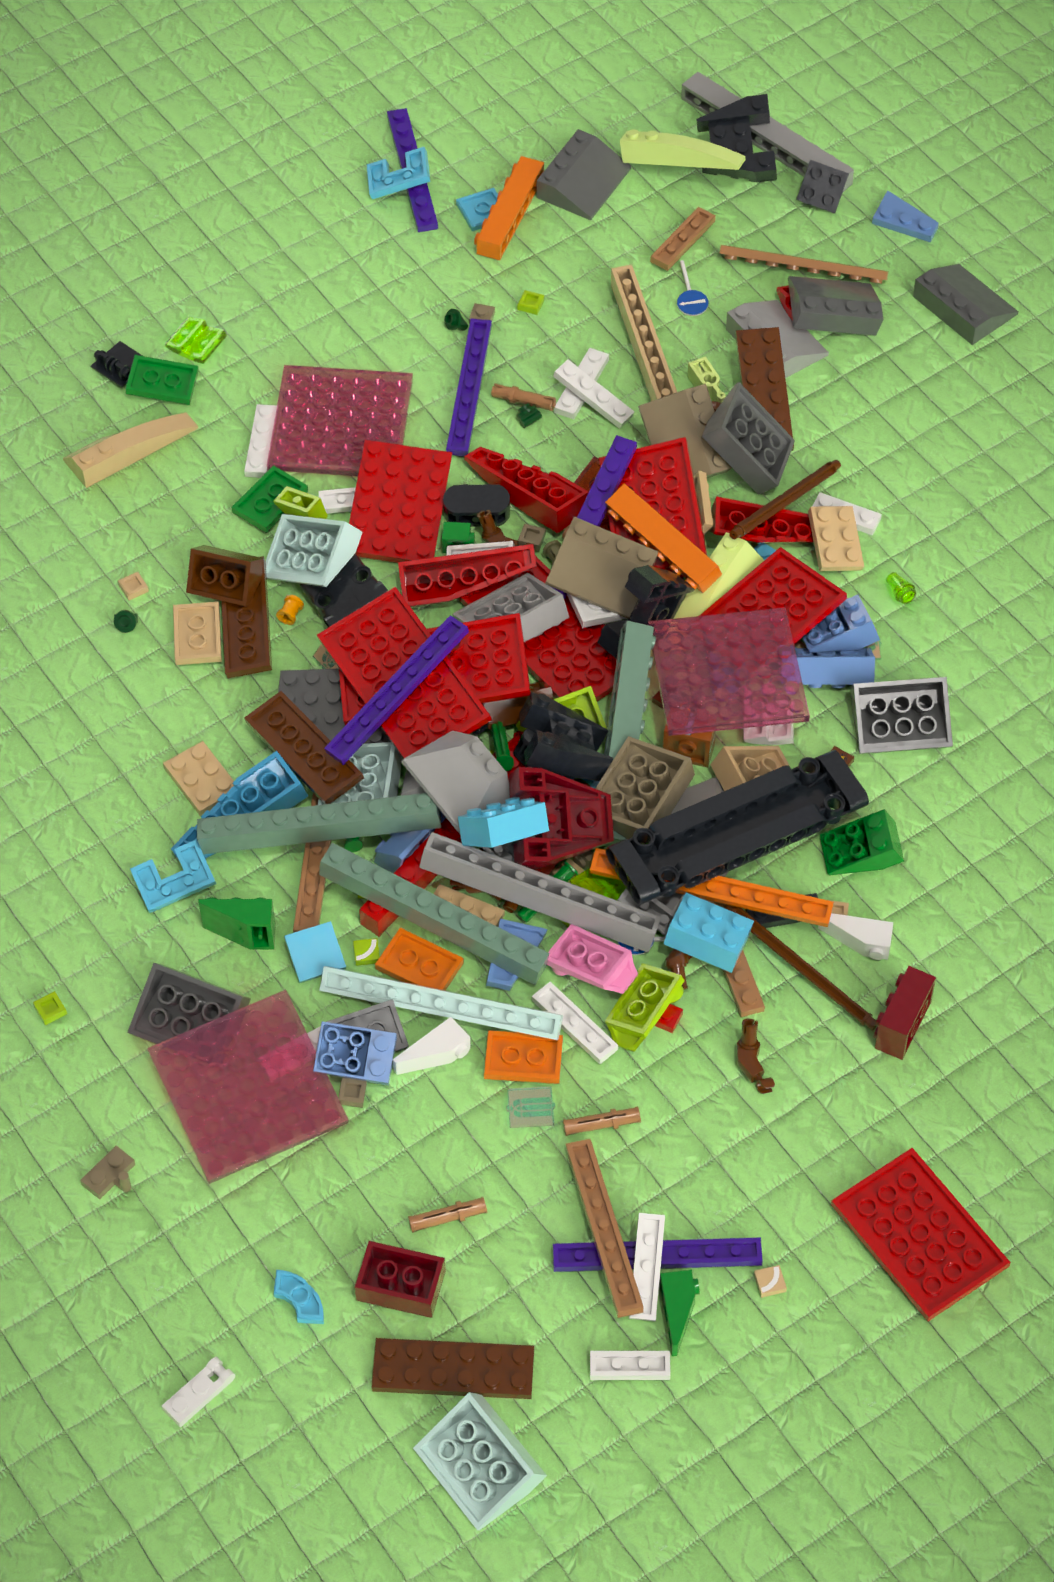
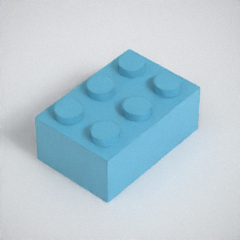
[458,797,549,848]
[664,892,754,973]

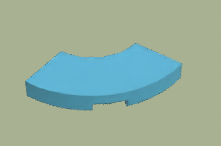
[274,1270,324,1324]

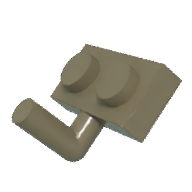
[80,1146,135,1200]

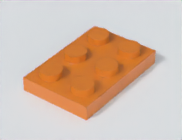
[375,928,464,991]
[484,1030,563,1084]

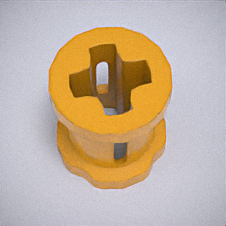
[276,595,304,625]

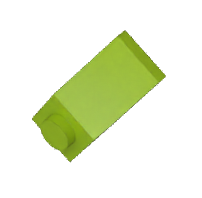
[274,486,328,519]

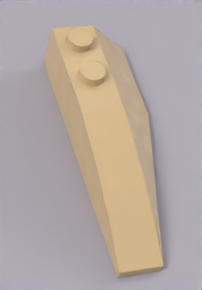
[63,412,198,488]

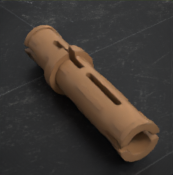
[491,383,556,411]
[563,1106,641,1136]
[408,1197,487,1233]

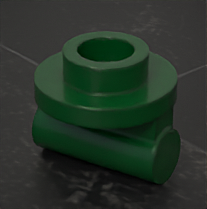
[444,309,468,331]
[516,403,542,428]
[114,610,138,633]

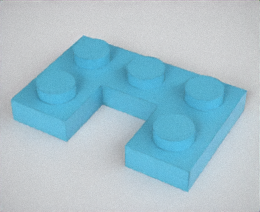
[367,147,430,200]
[130,839,216,913]

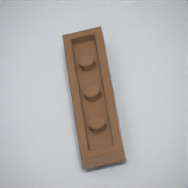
[650,207,716,271]

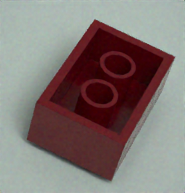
[873,966,936,1060]
[355,1241,446,1318]

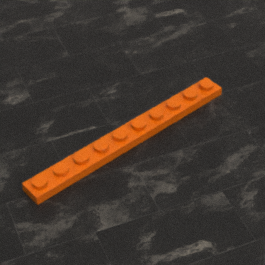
[590,848,834,927]

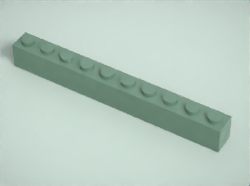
[604,621,656,846]
[197,793,441,854]
[319,843,550,985]

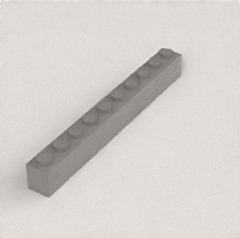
[681,72,854,192]
[419,832,661,953]

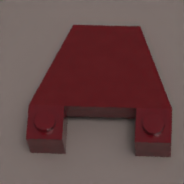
[508,767,614,870]

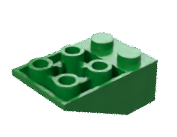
[819,809,904,876]
[198,897,276,950]

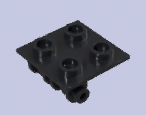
[796,160,849,213]
[91,341,143,387]

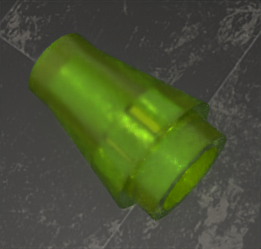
[886,572,916,604]

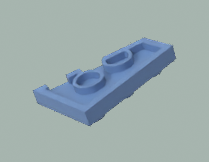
[486,919,548,991]

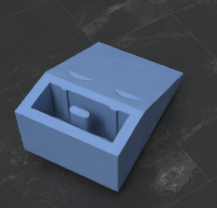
[802,594,880,652]
[313,1021,397,1086]

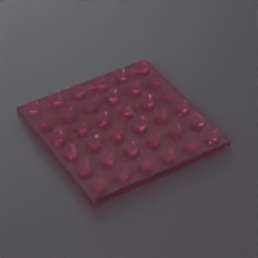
[267,365,413,476]
[648,608,810,736]
[147,990,349,1184]

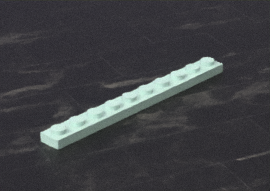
[319,966,563,1040]

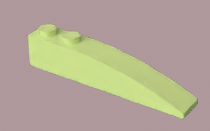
[620,129,746,170]
[660,532,764,657]

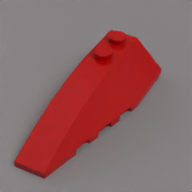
[464,447,589,533]
[709,496,814,542]
[398,544,536,607]

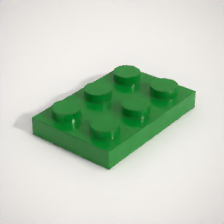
[126,355,199,405]
[231,465,308,533]

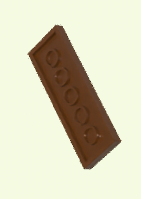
[735,327,794,451]
[222,556,272,679]
[244,691,364,804]
[372,1338,534,1399]

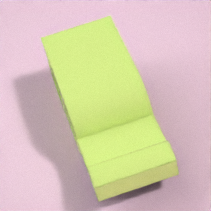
[688,356,726,403]

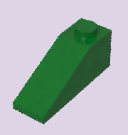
[660,1269,700,1357]

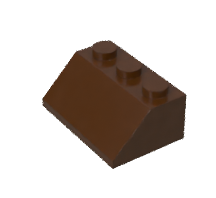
[186,545,264,606]
[482,681,554,729]

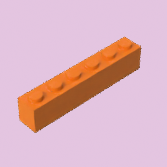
[474,156,544,260]
[605,483,722,593]

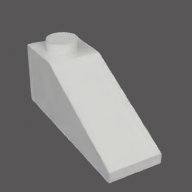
[818,913,893,960]
[393,1017,471,1075]

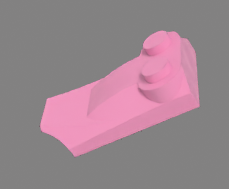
[547,924,638,994]

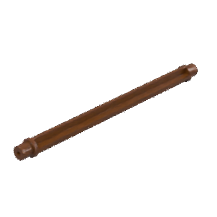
[729,460,841,540]
[724,904,877,1031]

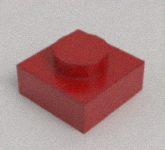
[655,1004,683,1033]

